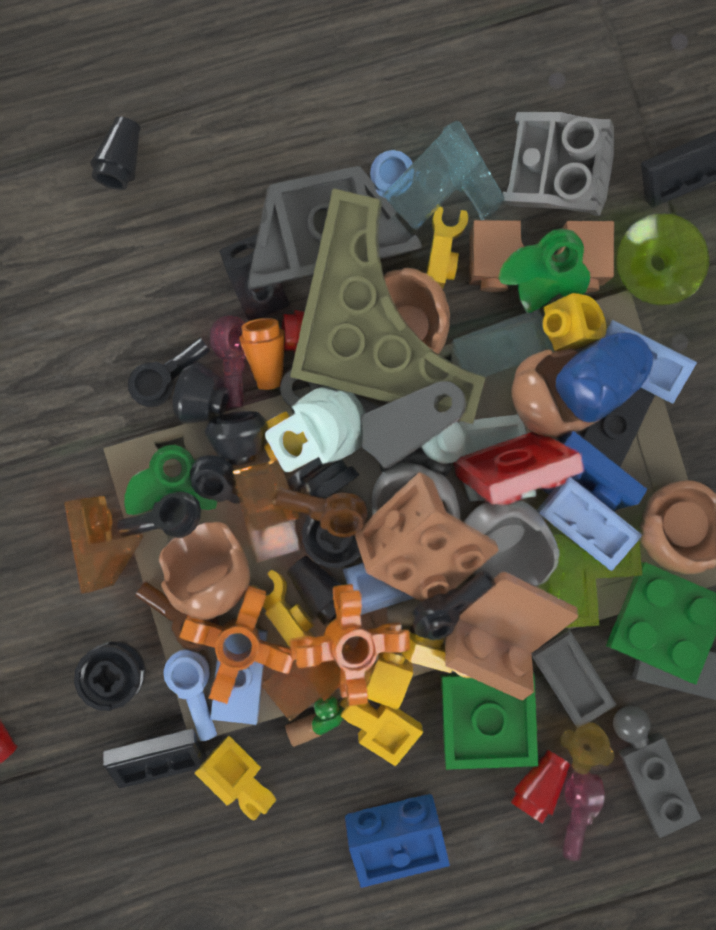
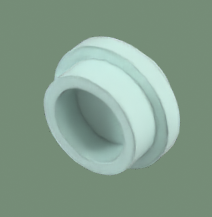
[422,421,465,464]

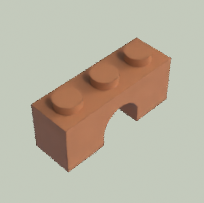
[469,220,614,293]

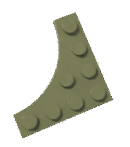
[290,188,486,424]

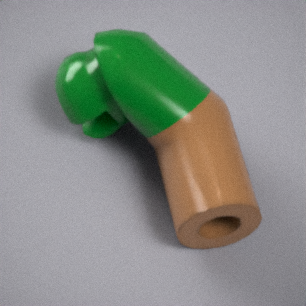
[285,695,343,747]

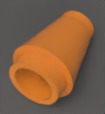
[239,318,285,390]

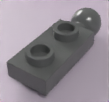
[613,705,701,838]

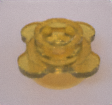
[560,722,614,774]

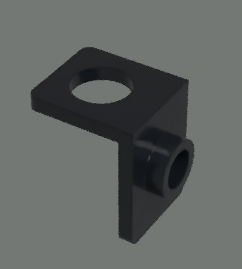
[219,234,289,321]

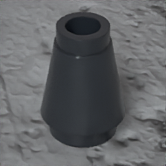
[90,117,141,190]
[286,555,342,626]

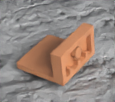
[355,472,499,602]
[445,572,578,700]

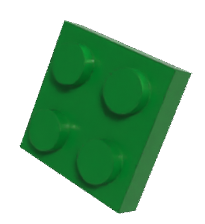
[606,562,716,685]
[441,673,538,770]

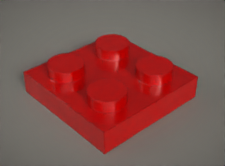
[453,431,584,505]

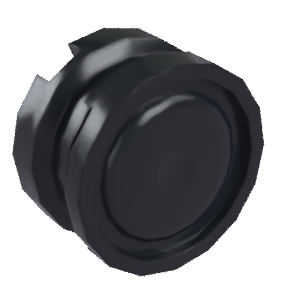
[285,457,359,499]
[302,515,365,568]
[74,641,146,711]

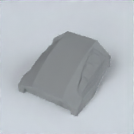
[502,112,614,216]

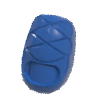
[556,332,653,423]

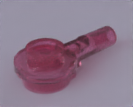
[210,315,247,407]
[562,769,604,861]

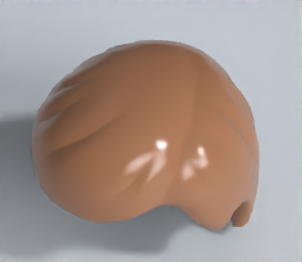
[384,268,450,354]
[511,349,599,438]
[640,480,716,574]
[159,521,250,620]

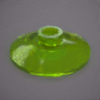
[617,213,709,305]

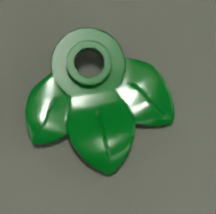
[498,229,590,313]
[124,445,217,515]

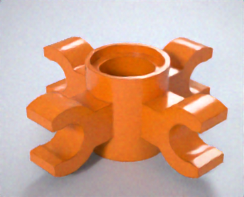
[290,584,410,706]
[179,585,294,704]

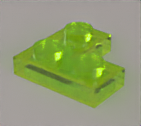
[546,529,642,628]

